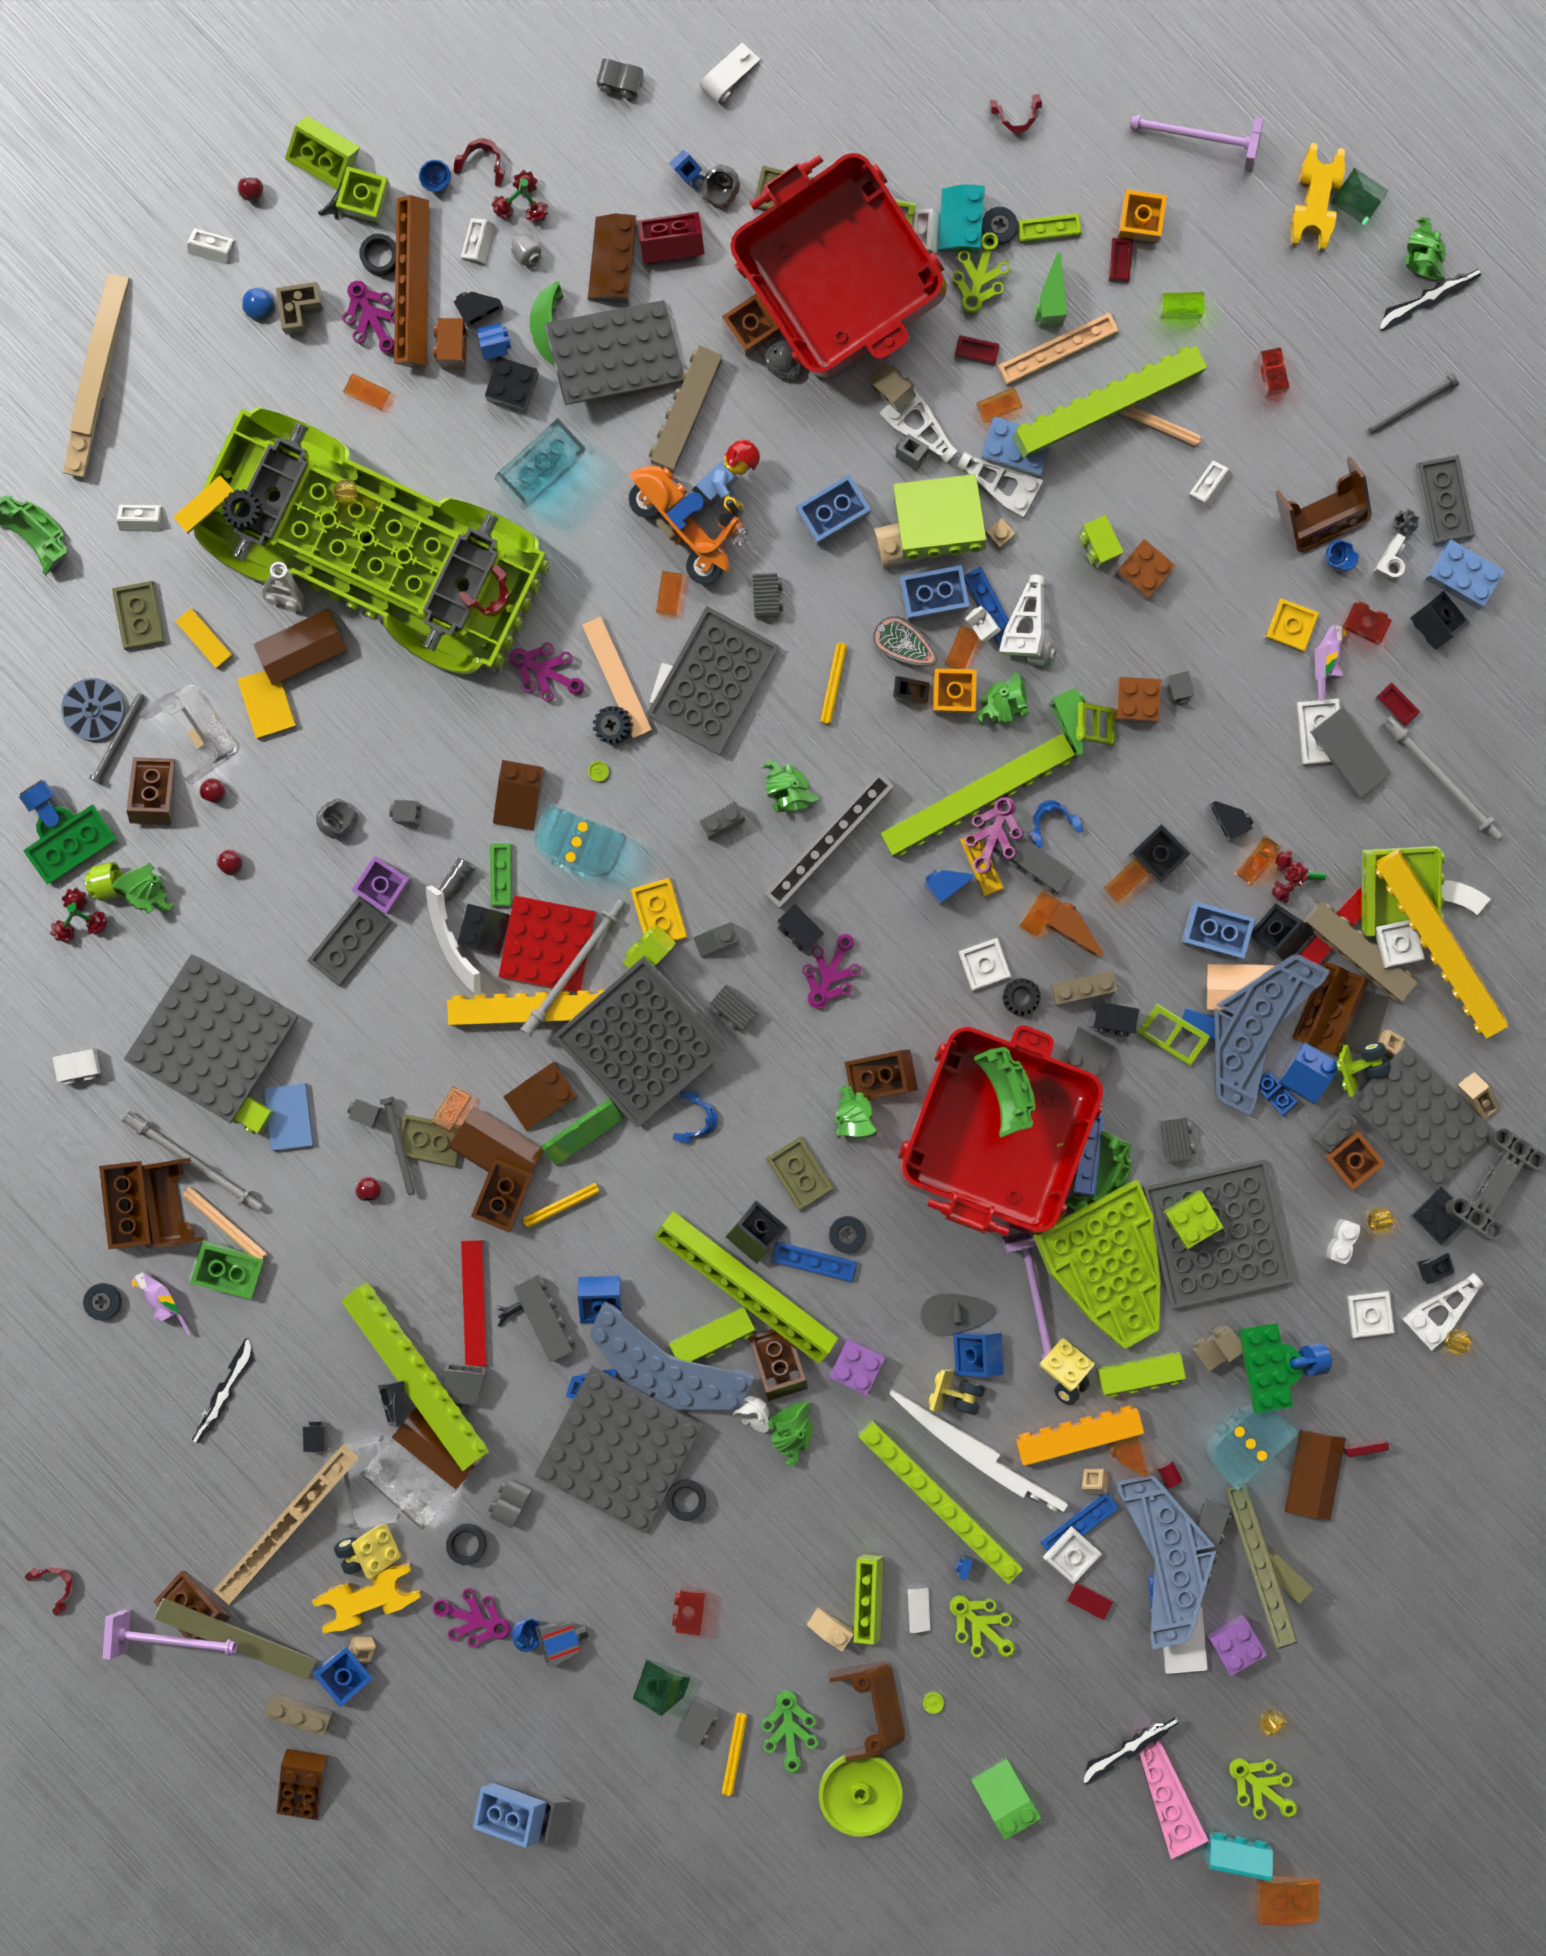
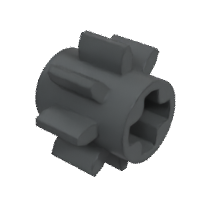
[1393,509,1419,536]

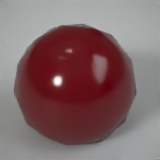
[237,177,263,202]
[199,778,226,803]
[216,849,243,876]
[355,1177,381,1201]

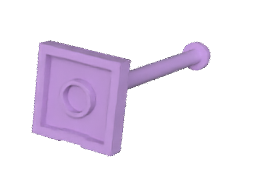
[1130,115,1263,172]
[1002,1232,1052,1359]
[102,1609,237,1660]

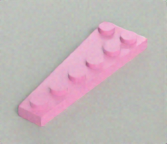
[1134,1726,1208,1859]

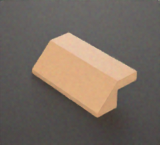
[1207,964,1276,1010]

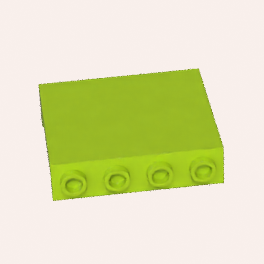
[893,474,986,560]
[1362,846,1445,936]

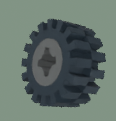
[593,706,633,744]

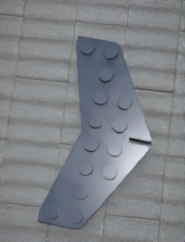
[1214,955,1330,1116]
[590,1301,755,1410]
[1116,1475,1216,1649]

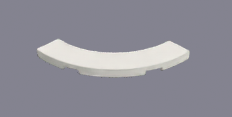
[1441,880,1490,915]
[426,885,481,993]

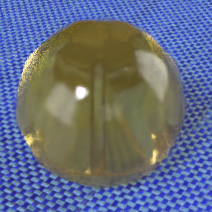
[333,479,357,506]
[1367,1207,1394,1233]
[1445,1328,1471,1354]
[1259,1709,1285,1736]

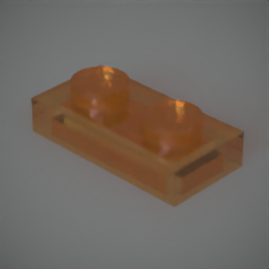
[343,373,390,411]
[976,387,1022,423]
[656,571,683,616]
[945,625,979,669]
[1104,859,1148,903]
[431,1086,471,1132]

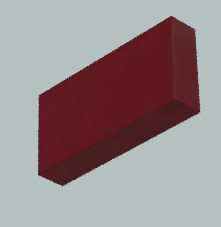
[1108,238,1133,282]
[955,335,1000,365]
[1376,682,1420,727]
[1344,1440,1389,1457]
[1066,1582,1113,1620]

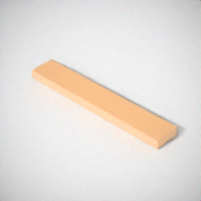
[998,313,1119,386]
[582,617,652,739]

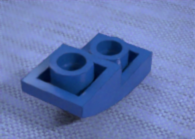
[1182,1007,1215,1040]
[1258,1071,1298,1117]

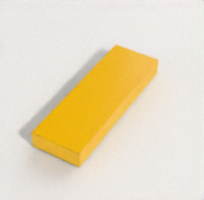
[173,476,235,534]
[175,608,233,669]
[960,831,1004,897]

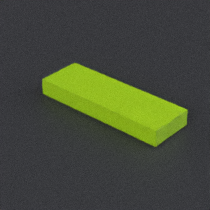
[1018,213,1082,243]

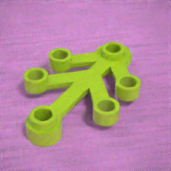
[952,233,1010,314]
[950,1595,1015,1657]
[1229,1758,1297,1820]

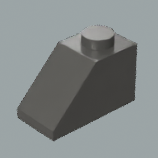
[389,800,422,825]
[693,922,739,957]

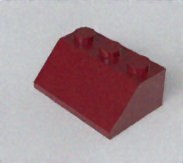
[637,212,705,264]

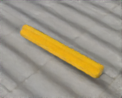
[820,643,847,724]
[523,1183,600,1228]
[722,1713,747,1796]

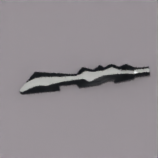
[1380,269,1481,331]
[191,1338,254,1443]
[1084,1716,1179,1784]

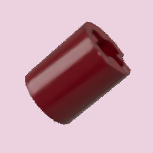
[1157,1460,1183,1488]

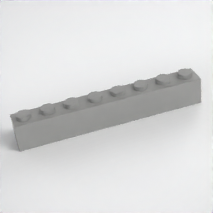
[764,772,894,909]

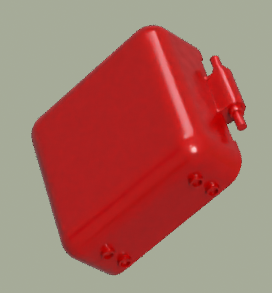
[730,153,947,378]
[897,1025,1103,1237]

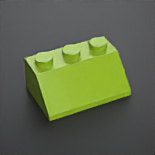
[285,116,360,190]

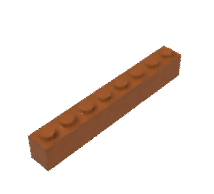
[394,195,429,368]

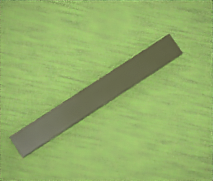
[1226,1482,1298,1650]
[154,1598,317,1680]

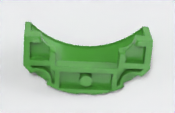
[530,281,563,366]
[0,495,67,576]
[974,1047,1035,1138]
[541,1099,624,1166]
[1065,1130,1132,1211]

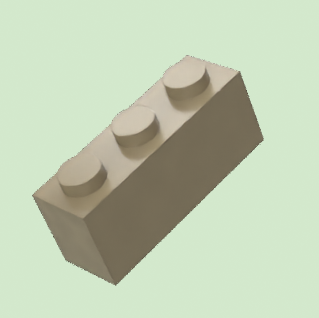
[1050,971,1118,1005]
[264,1691,334,1737]

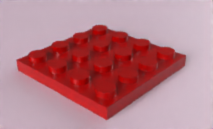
[498,895,596,992]

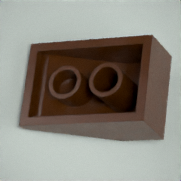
[126,757,175,825]
[493,760,545,830]
[845,1049,918,1100]
[503,1062,578,1131]
[471,1158,533,1233]
[748,1329,808,1401]
[153,1570,231,1641]

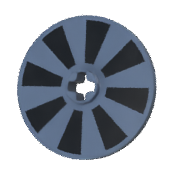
[61,678,124,740]

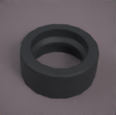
[359,233,396,276]
[666,1479,706,1521]
[446,1523,487,1565]

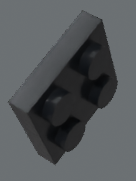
[1411,1186,1462,1245]

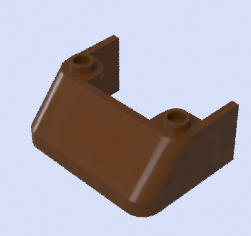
[1275,456,1372,552]
[142,1157,204,1249]
[829,1661,905,1761]

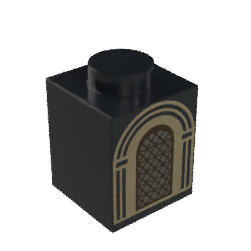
[303,1420,327,1452]

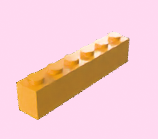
[1015,1405,1144,1466]

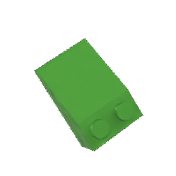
[1033,253,1067,327]
[1049,688,1085,759]
[189,1240,263,1300]
[971,1758,1041,1840]

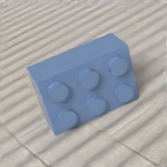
[980,416,1050,478]
[796,474,871,546]
[1425,540,1505,610]
[899,565,969,621]
[1180,902,1255,959]
[473,1783,547,1848]

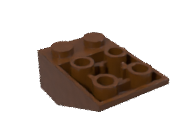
[276,1749,328,1820]

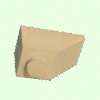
[1458,1072,1500,1121]
[807,1607,854,1652]

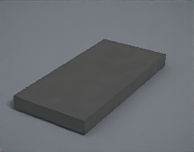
[1416,455,1475,545]
[1310,707,1391,799]
[307,896,392,987]

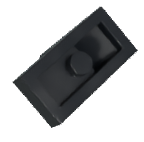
[893,676,930,703]
[1418,1253,1455,1284]

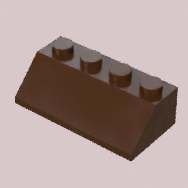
[588,213,637,304]
[99,1161,151,1249]

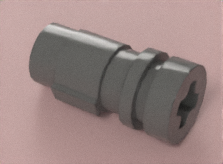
[437,856,475,901]

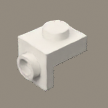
[965,606,1001,643]

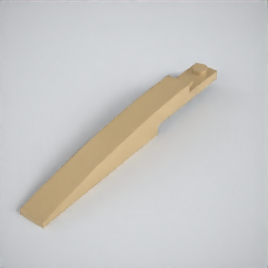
[63,273,129,478]
[214,1444,359,1605]

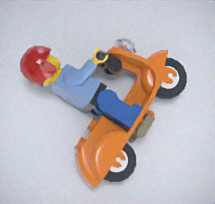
[628,439,760,585]

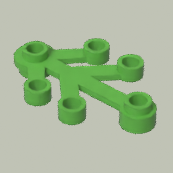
[761,1691,818,1773]

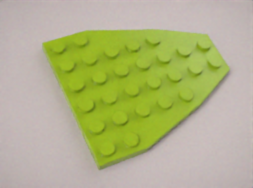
[1033,1180,1160,1349]

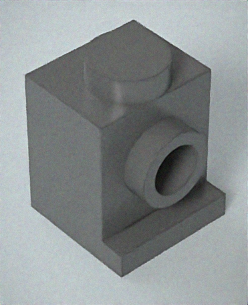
[895,434,929,471]

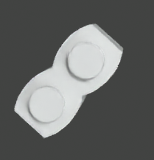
[52,1049,101,1085]
[1326,1219,1360,1264]

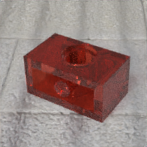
[1257,347,1290,397]
[1341,601,1392,645]
[672,1587,706,1635]

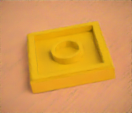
[1265,598,1319,652]

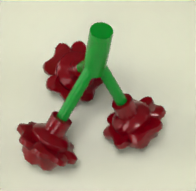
[491,170,548,222]
[1272,849,1326,903]
[50,888,107,943]

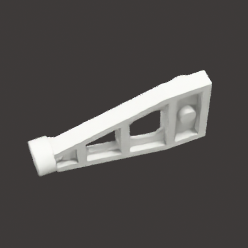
[879,390,958,463]
[957,452,1043,518]
[262,562,305,612]
[999,574,1046,657]
[1402,1273,1484,1351]

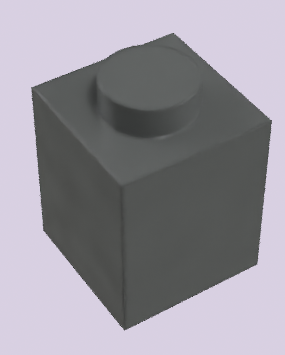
[1166,671,1194,704]
[347,1099,382,1127]

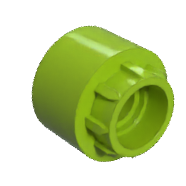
[85,862,124,901]

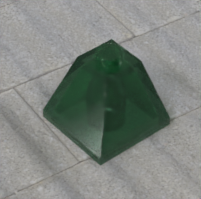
[1331,167,1389,225]
[633,1659,691,1715]

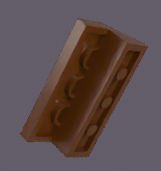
[253,608,347,685]
[1292,961,1370,1056]
[448,1106,544,1173]
[391,1407,483,1490]
[1284,1430,1346,1520]

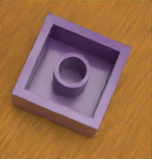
[351,856,412,914]
[829,1337,885,1396]
[1207,1614,1267,1676]

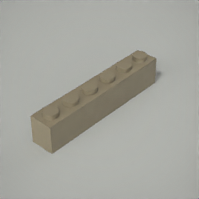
[649,345,723,473]
[1303,903,1417,1003]

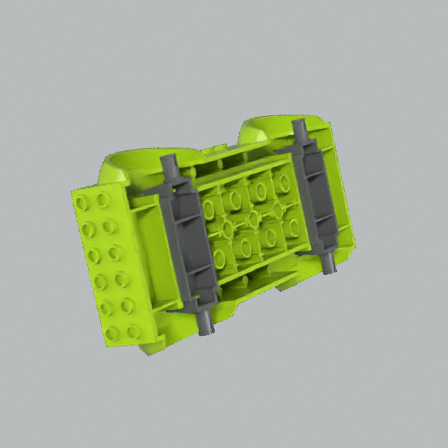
[194,407,550,674]

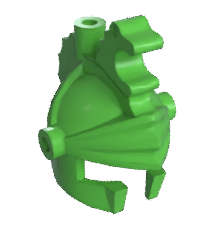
[1406,217,1446,280]
[976,672,1030,725]
[762,759,819,813]
[112,862,174,914]
[835,1086,877,1139]
[769,1402,813,1466]

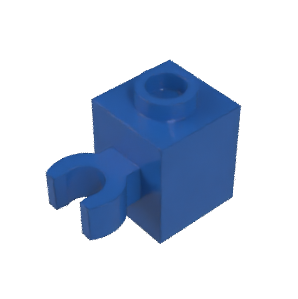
[669,149,704,190]

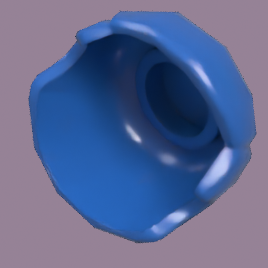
[418,159,451,192]
[242,287,275,320]
[1325,540,1359,572]
[512,1618,540,1652]

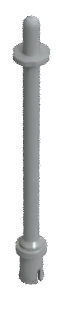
[1381,715,1503,841]
[520,899,624,1037]
[122,1111,263,1211]

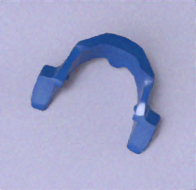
[1030,800,1083,848]
[673,1091,718,1144]

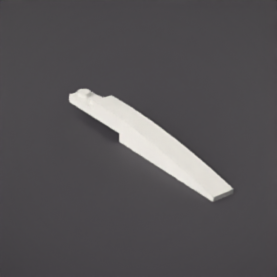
[889,1388,1068,1512]

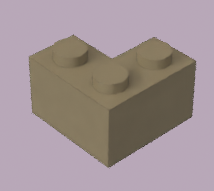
[276,282,323,335]
[1192,1325,1243,1372]

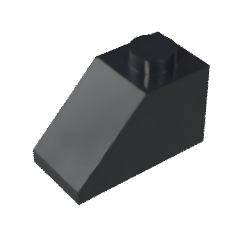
[453,291,503,328]
[1209,801,1253,841]

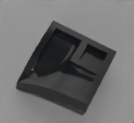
[378,1381,405,1427]

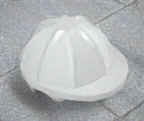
[733,1396,769,1433]

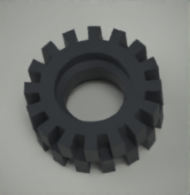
[222,489,263,530]
[1002,978,1041,1016]

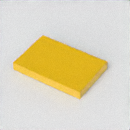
[237,670,296,739]
[630,878,688,941]

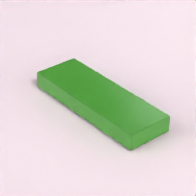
[490,843,512,906]

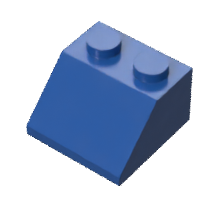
[924,870,974,904]
[1279,1042,1338,1104]
[578,1276,622,1323]
[954,1332,1004,1377]
[311,1647,373,1707]

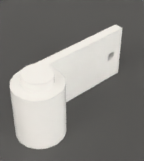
[700,43,760,103]

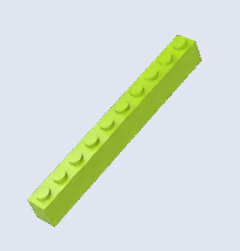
[1012,345,1208,459]
[880,733,1075,857]
[653,1211,838,1364]
[341,1282,489,1471]
[858,1419,1023,1585]

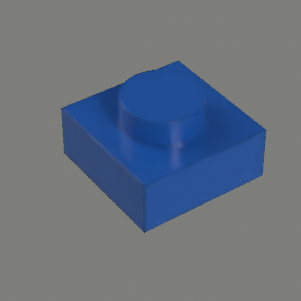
[955,1555,973,1581]

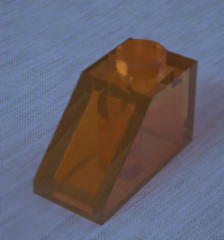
[1235,835,1281,885]
[1019,890,1060,937]
[1109,1435,1148,1477]

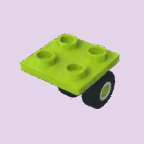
[1337,1042,1391,1098]

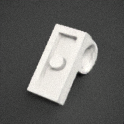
[1374,533,1406,580]

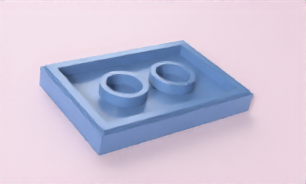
[264,1083,313,1150]

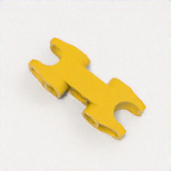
[1290,143,1345,252]
[312,1564,422,1633]

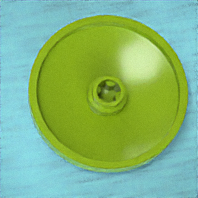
[818,1755,903,1837]

